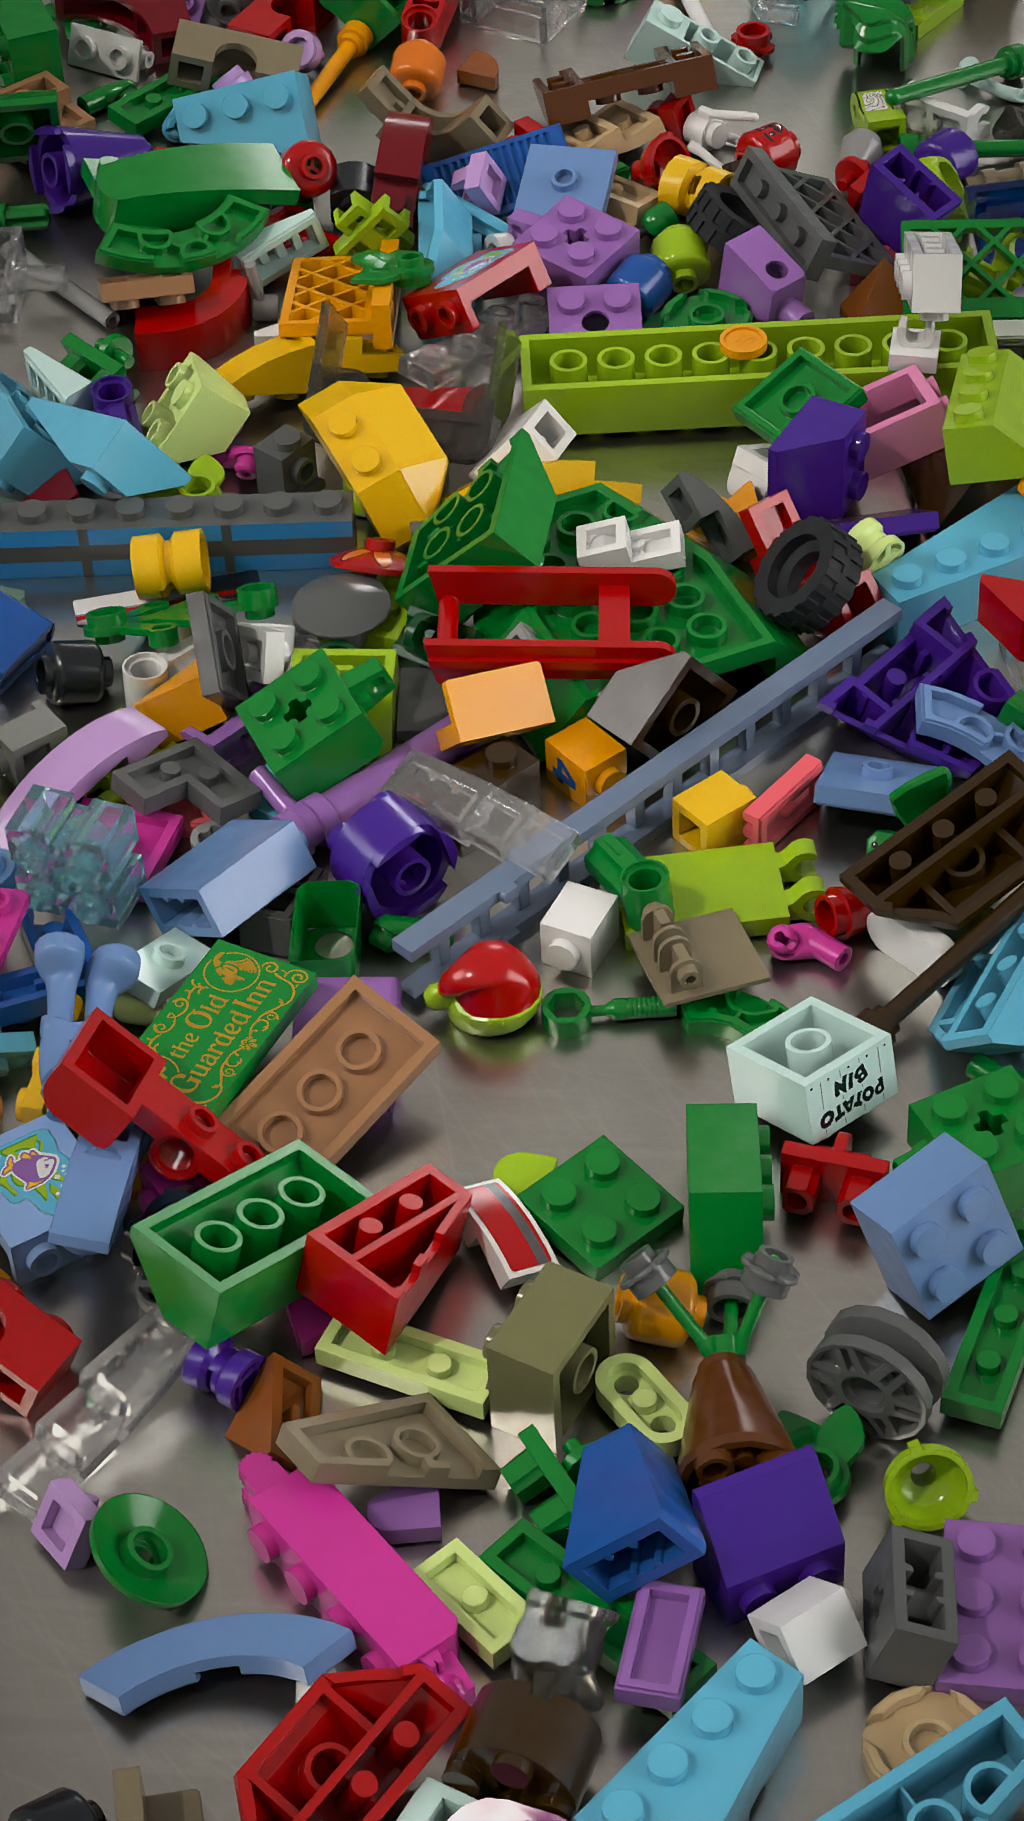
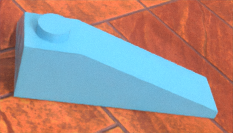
[0,371,83,495]
[27,397,192,497]

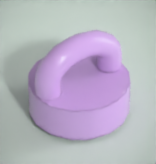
[282,29,325,73]

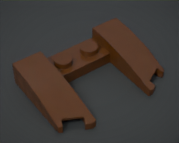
[532,41,719,126]

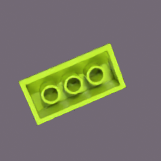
[942,346,1024,485]

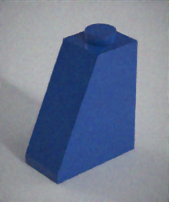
[562,1423,706,1604]

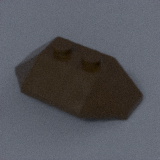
[839,749,1024,931]

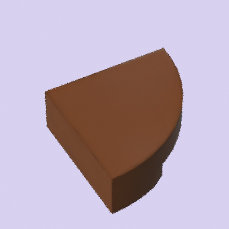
[457,49,499,91]

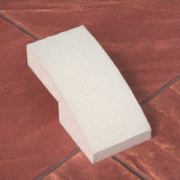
[576,515,686,570]

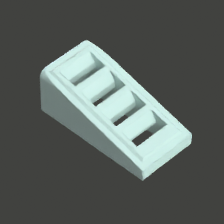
[233,209,330,288]
[23,346,94,412]

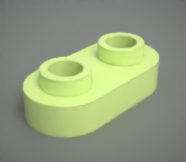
[595,1353,689,1457]

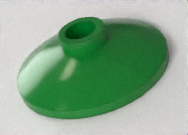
[89,1493,208,1608]

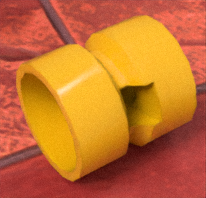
[657,154,734,216]
[130,528,211,601]

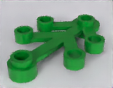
[83,582,279,648]

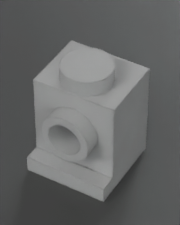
[0,699,68,787]

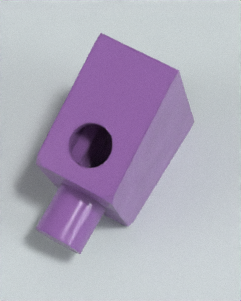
[718,225,815,323]

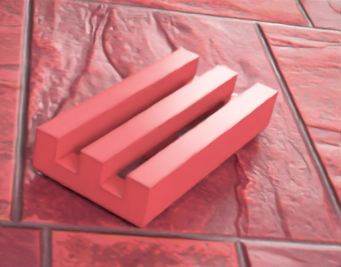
[743,754,823,845]

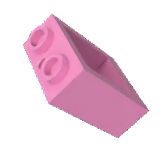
[859,364,949,481]

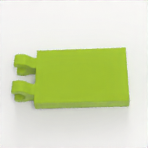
[618,838,826,951]

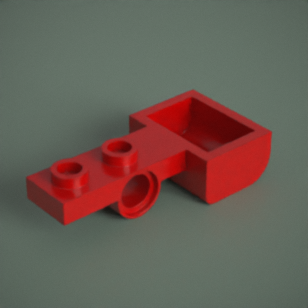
[43,1006,265,1183]

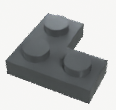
[111,737,263,825]

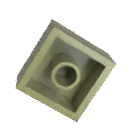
[483,1261,616,1454]

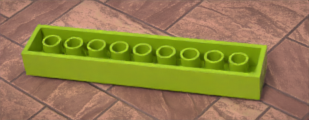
[519,310,999,436]

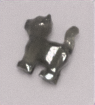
[510,1587,620,1714]

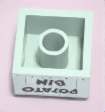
[726,996,899,1146]

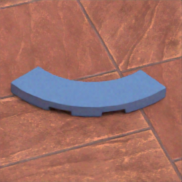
[915,683,1024,766]
[78,1613,357,1716]

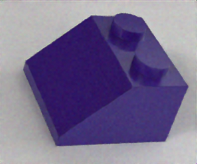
[767,395,870,520]
[692,1444,845,1627]

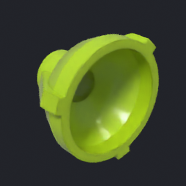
[883,1439,979,1531]

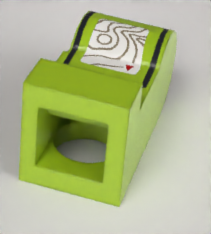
[850,88,907,155]

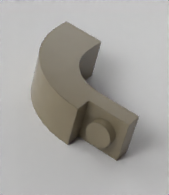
[356,65,514,164]

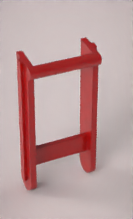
[424,565,677,685]

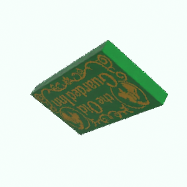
[139,939,318,1118]

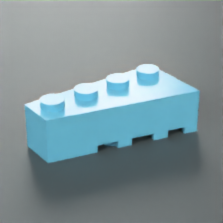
[814,1697,1024,1821]

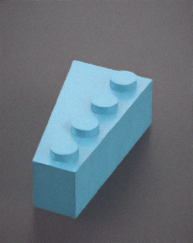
[873,485,1024,647]
[573,1638,804,1821]

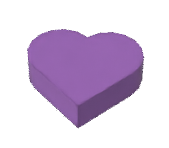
[366,1486,442,1544]

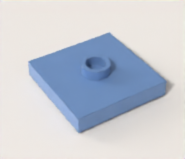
[513,144,618,216]
[813,751,938,816]

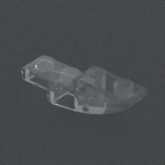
[398,294,549,391]

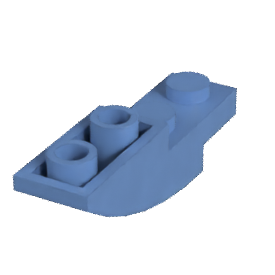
[47,1121,152,1255]

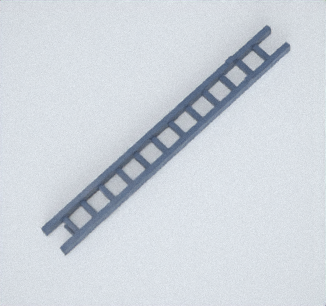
[392,598,903,1008]

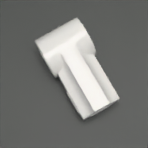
[122,635,196,708]

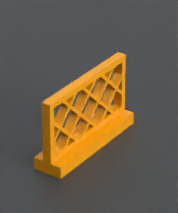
[278,239,401,349]

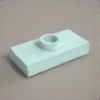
[125,927,211,1009]

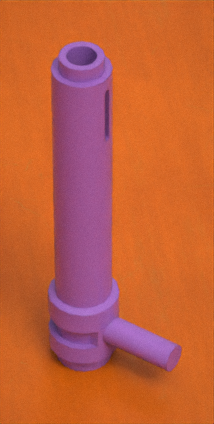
[249,715,484,856]

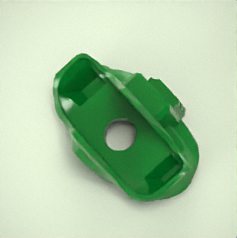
[834,0,916,72]

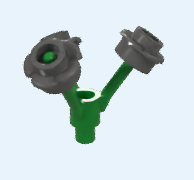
[619,1244,800,1363]

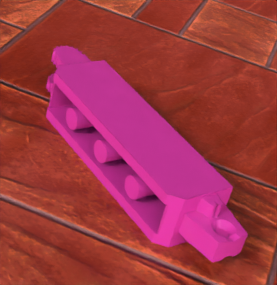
[238,1451,476,1705]

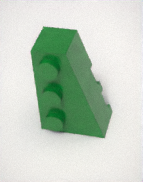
[686,1103,775,1295]

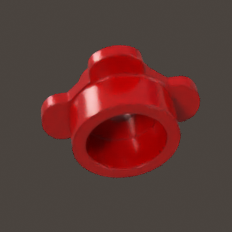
[731,21,775,58]

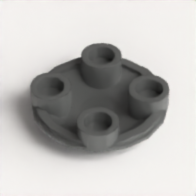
[291,572,391,647]

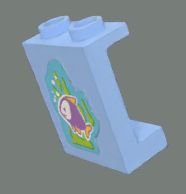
[0,1114,124,1286]

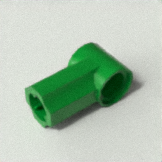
[584,832,675,932]

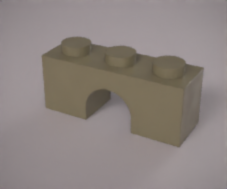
[167,18,304,92]

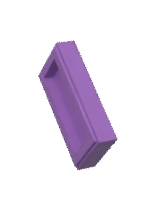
[614,1580,705,1712]

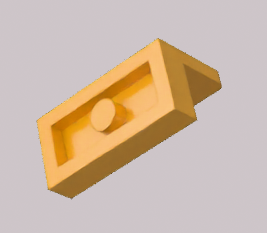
[436,661,556,752]

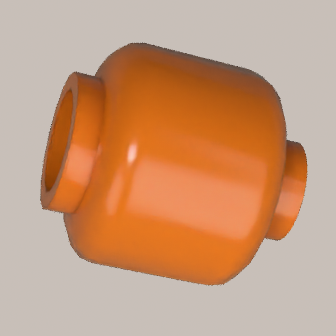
[390,39,446,102]

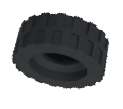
[685,182,763,254]
[753,516,864,635]

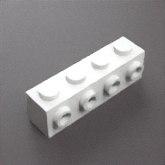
[894,231,963,322]

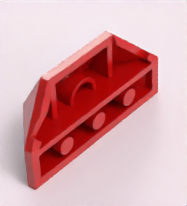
[233,1663,471,1821]

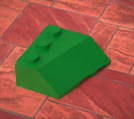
[394,428,557,624]

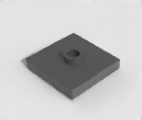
[185,590,250,712]

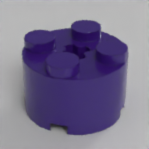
[327,790,457,918]

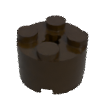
[441,1679,602,1821]

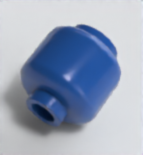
[605,253,673,321]

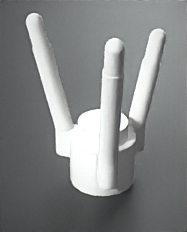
[683,105,759,169]

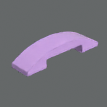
[0,706,169,873]

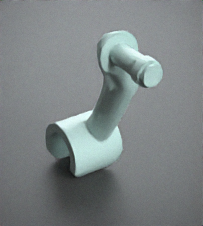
[954,56,1024,104]

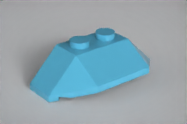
[418,179,482,307]
[928,913,1024,1055]

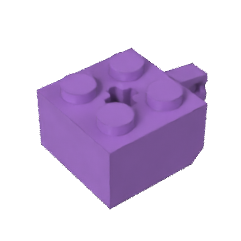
[507,195,640,320]

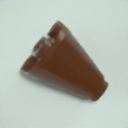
[677,1352,797,1505]

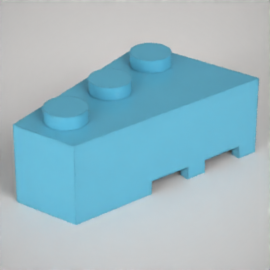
[172,70,322,155]

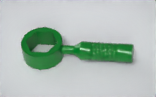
[541,987,677,1039]

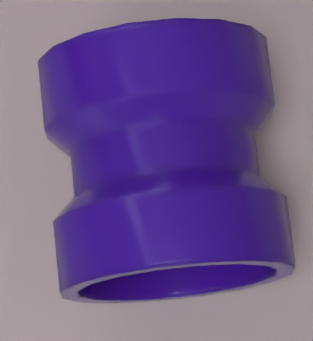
[182,1338,266,1412]

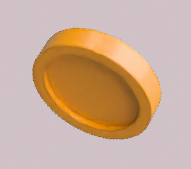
[720,325,767,360]

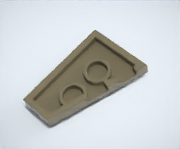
[275,1392,501,1490]

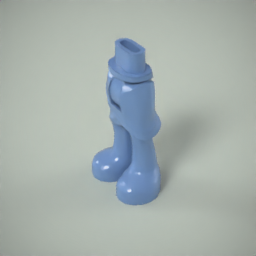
[34,931,141,1123]

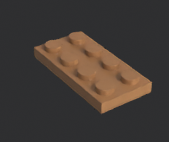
[218,975,442,1165]

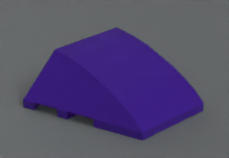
[817,595,1016,779]

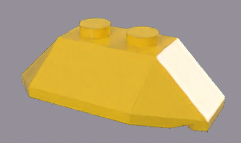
[298,381,449,552]

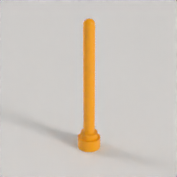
[310,20,374,107]

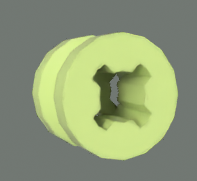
[848,517,905,574]

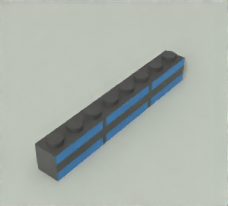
[0,490,357,579]

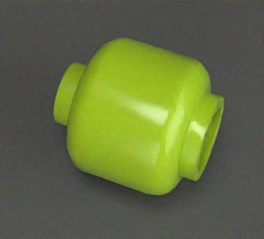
[650,224,712,293]

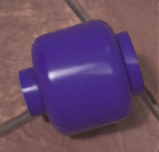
[913,127,979,183]

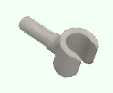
[245,262,278,321]

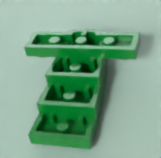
[81,143,300,233]

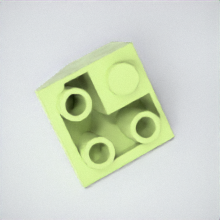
[140,351,251,464]

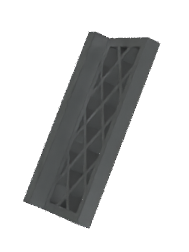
[730,145,895,282]

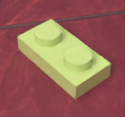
[413,1537,543,1670]

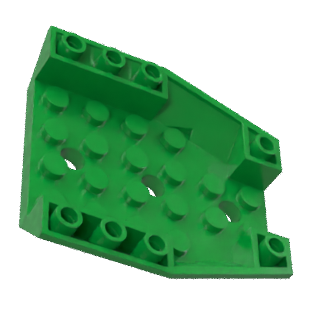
[473,482,809,762]

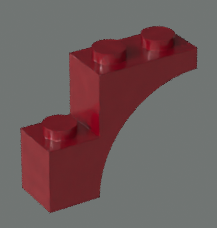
[52,0,191,64]

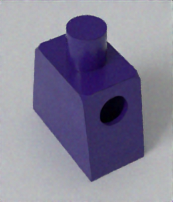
[859,144,963,253]

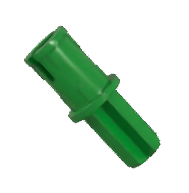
[0,202,52,238]

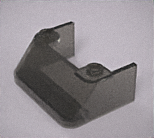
[302,302,522,465]

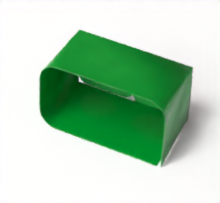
[288,880,364,977]

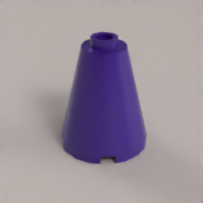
[29,125,154,214]

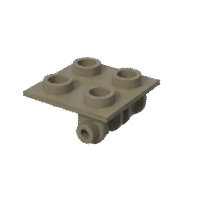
[627,902,771,1008]

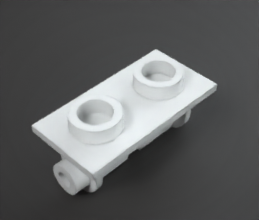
[67,22,154,83]

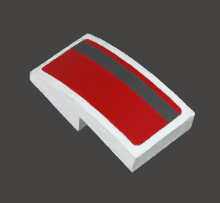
[463,1178,560,1290]

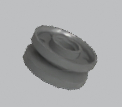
[806,1305,950,1440]

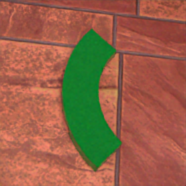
[94,194,270,274]

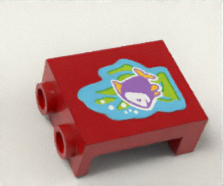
[401,241,552,340]

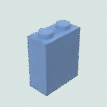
[139,819,317,938]

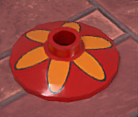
[329,537,407,576]

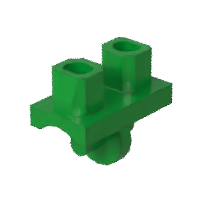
[60,332,140,399]
[499,1423,593,1544]

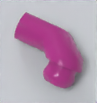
[211,445,256,480]
[767,923,852,972]

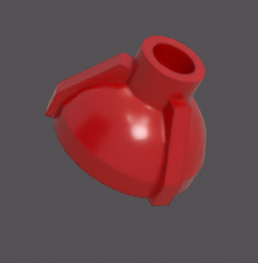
[631,131,691,191]

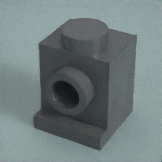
[253,424,326,494]

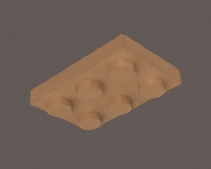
[96,272,195,310]

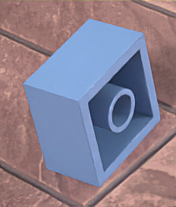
[850,1132,1024,1320]

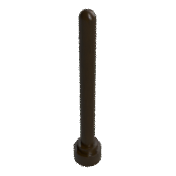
[856,883,1024,1045]

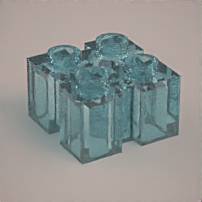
[4,784,147,930]

